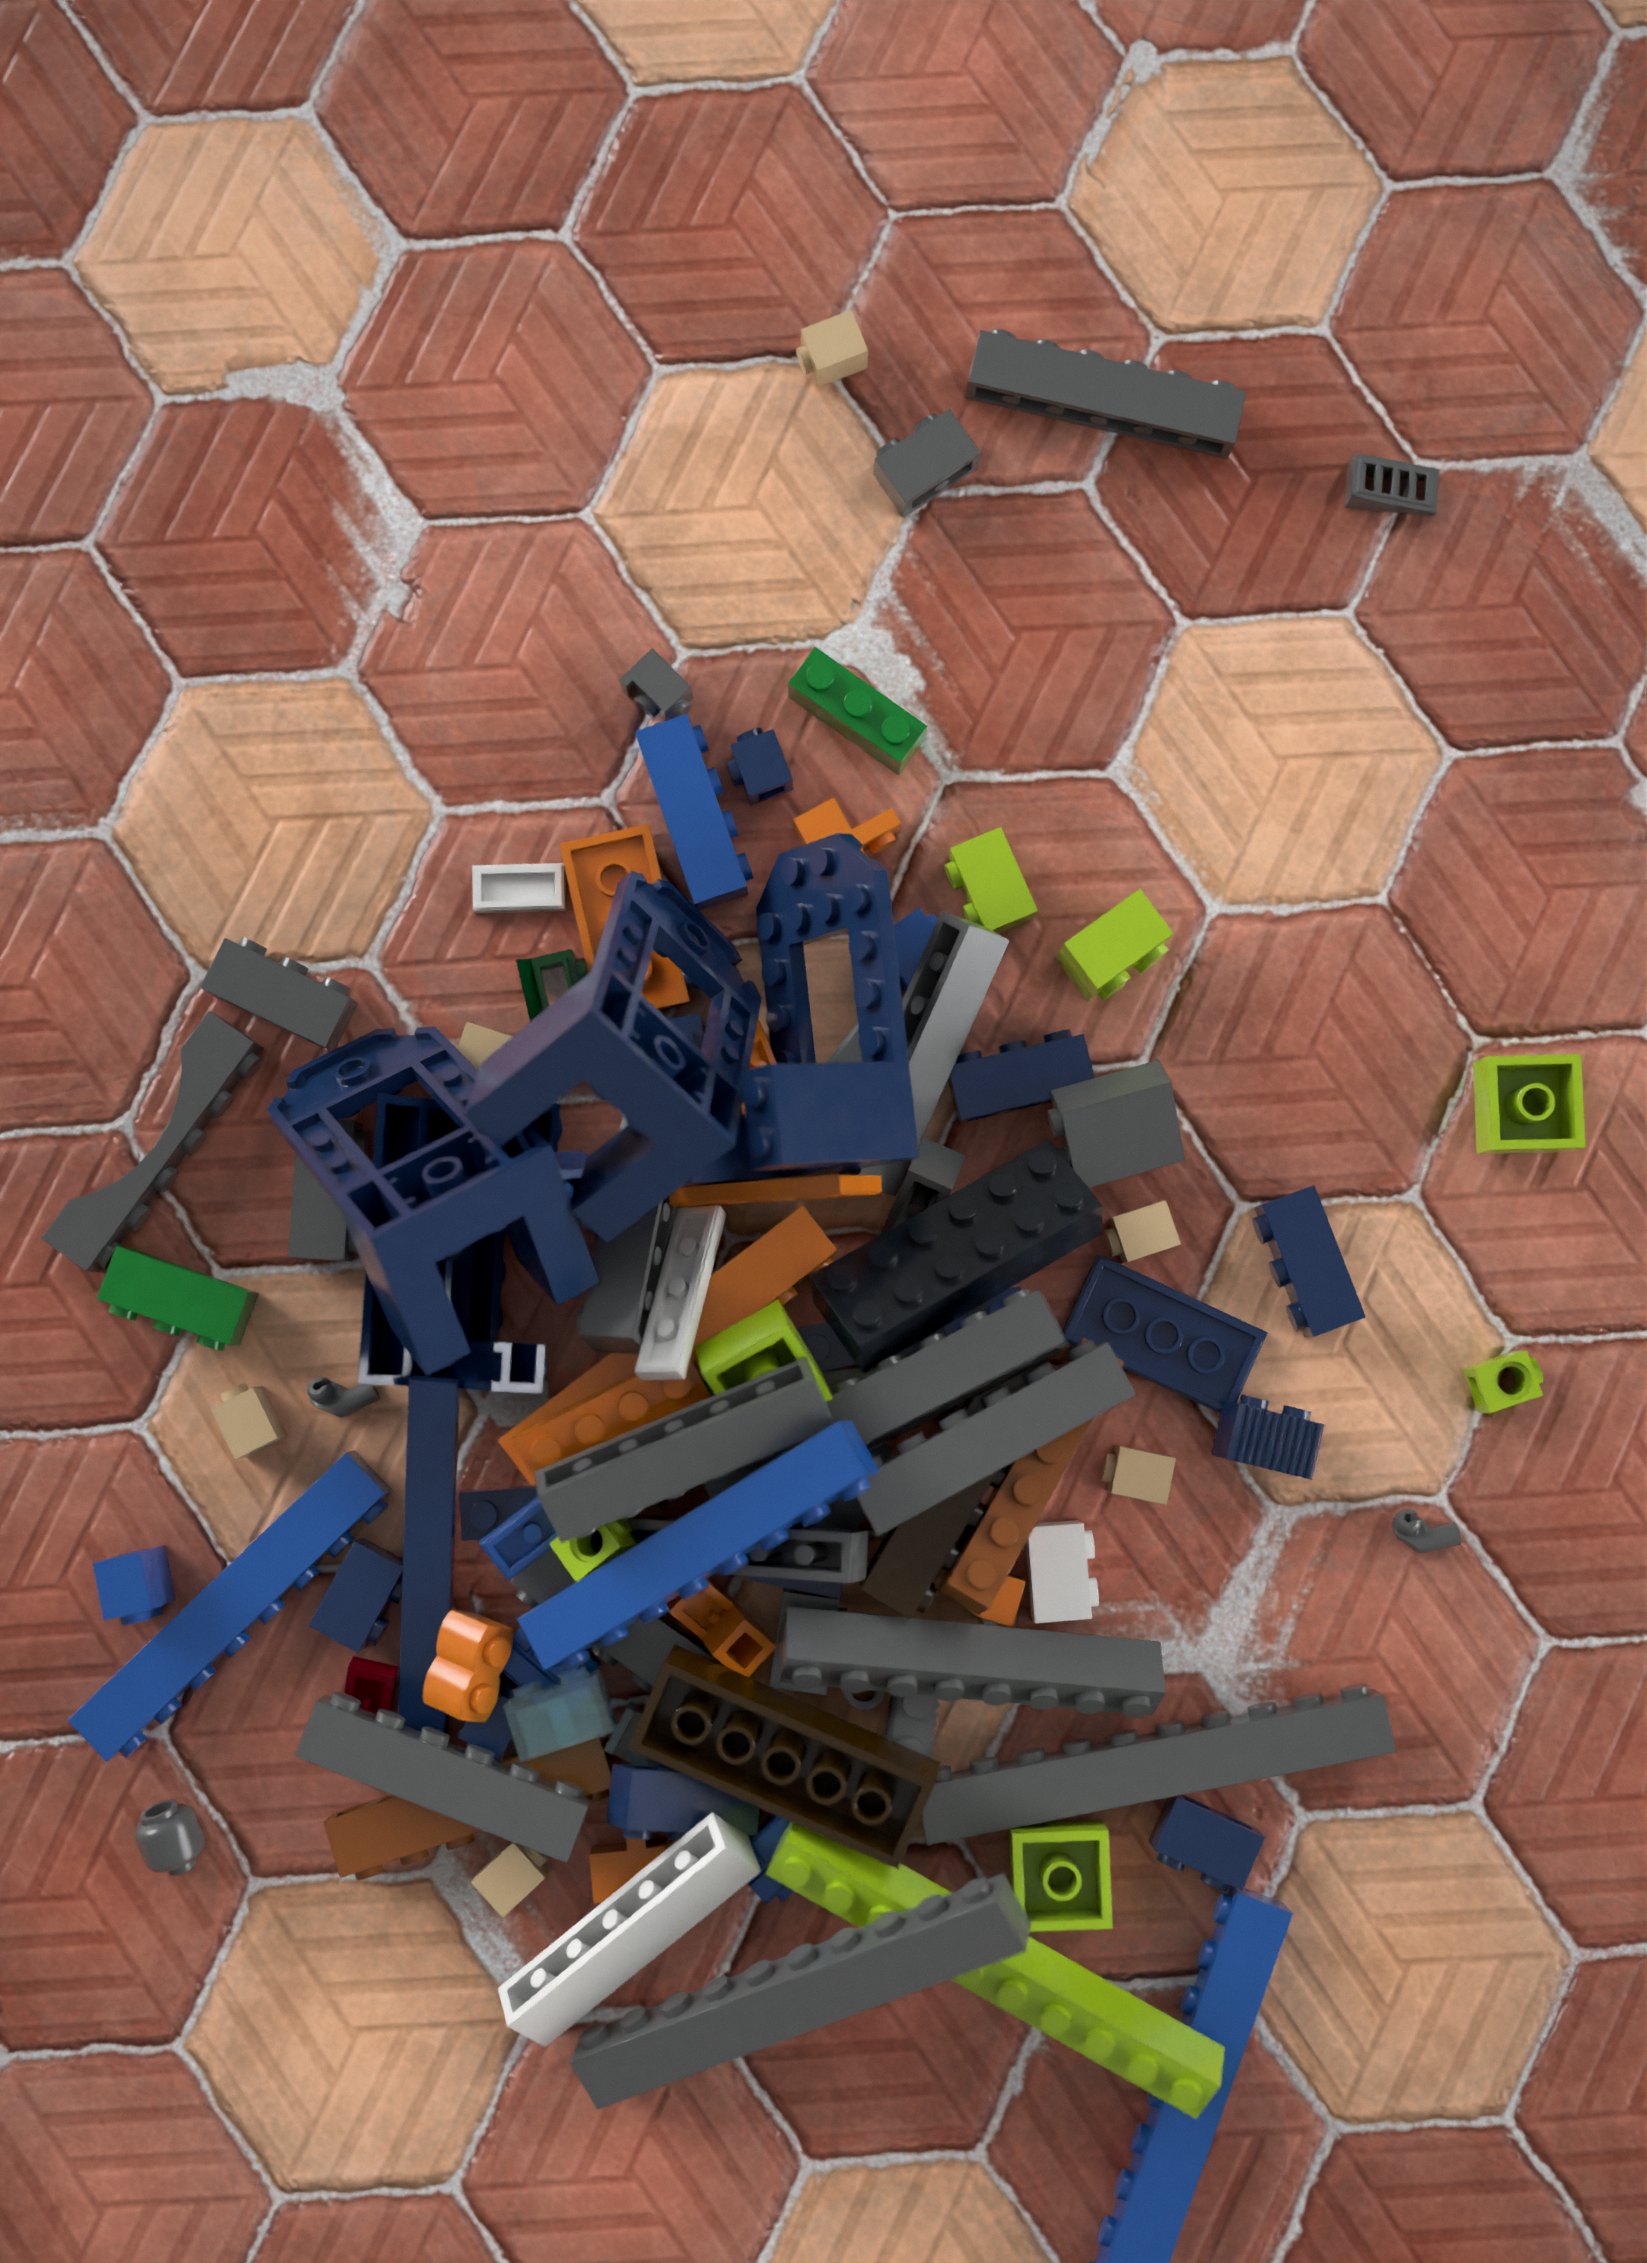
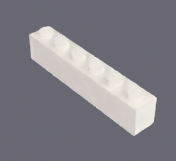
[498,1812,761,2047]

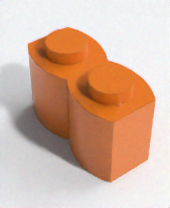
[423,1610,513,1722]

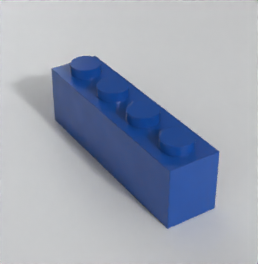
[635,714,754,911]

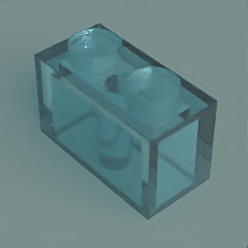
[503,1665,617,1762]

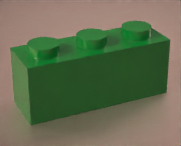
[788,647,927,775]
[97,1246,259,1351]

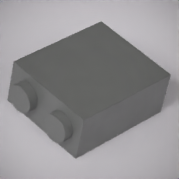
[1047,1060,1185,1188]

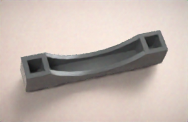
[41,1011,264,1272]

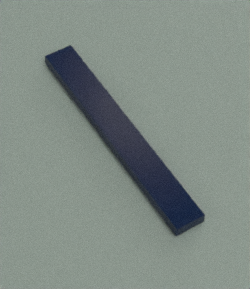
[398,1375,460,1734]

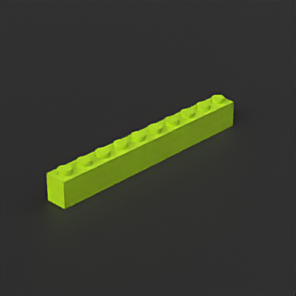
[765,1821,1225,2119]

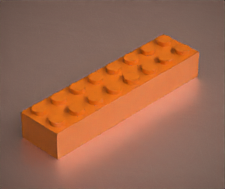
[497,1205,838,1486]

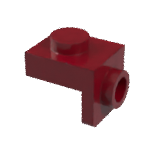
[344,1656,399,1714]

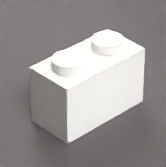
[1025,1520,1099,1623]

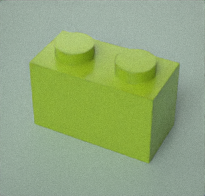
[944,827,1038,934]

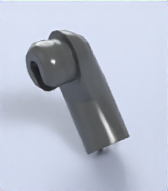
[307,1377,380,1417]
[1392,1509,1461,1553]

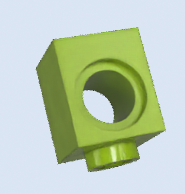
[1462,1350,1544,1414]
[549,1518,637,1583]

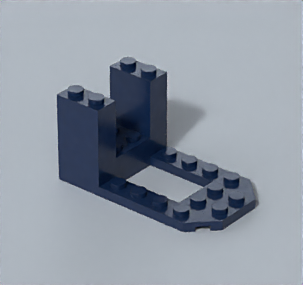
[681,833,919,1187]
[463,871,762,1243]
[267,1027,600,1376]

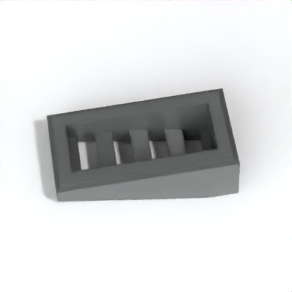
[1344,454,1439,516]

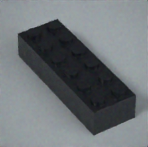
[809,1139,1102,1374]

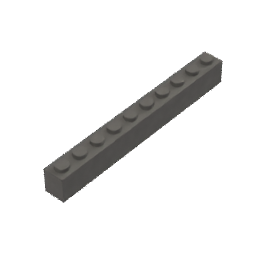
[921,1684,1396,1845]
[570,1873,1031,2110]

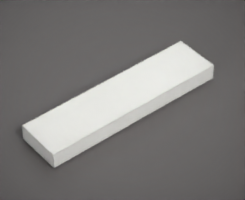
[634,1205,727,1380]

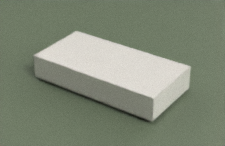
[472,863,566,913]

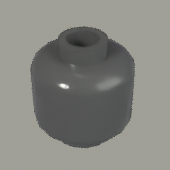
[134,1799,205,1876]

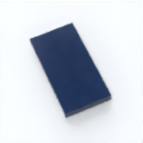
[1062,1254,1268,1413]

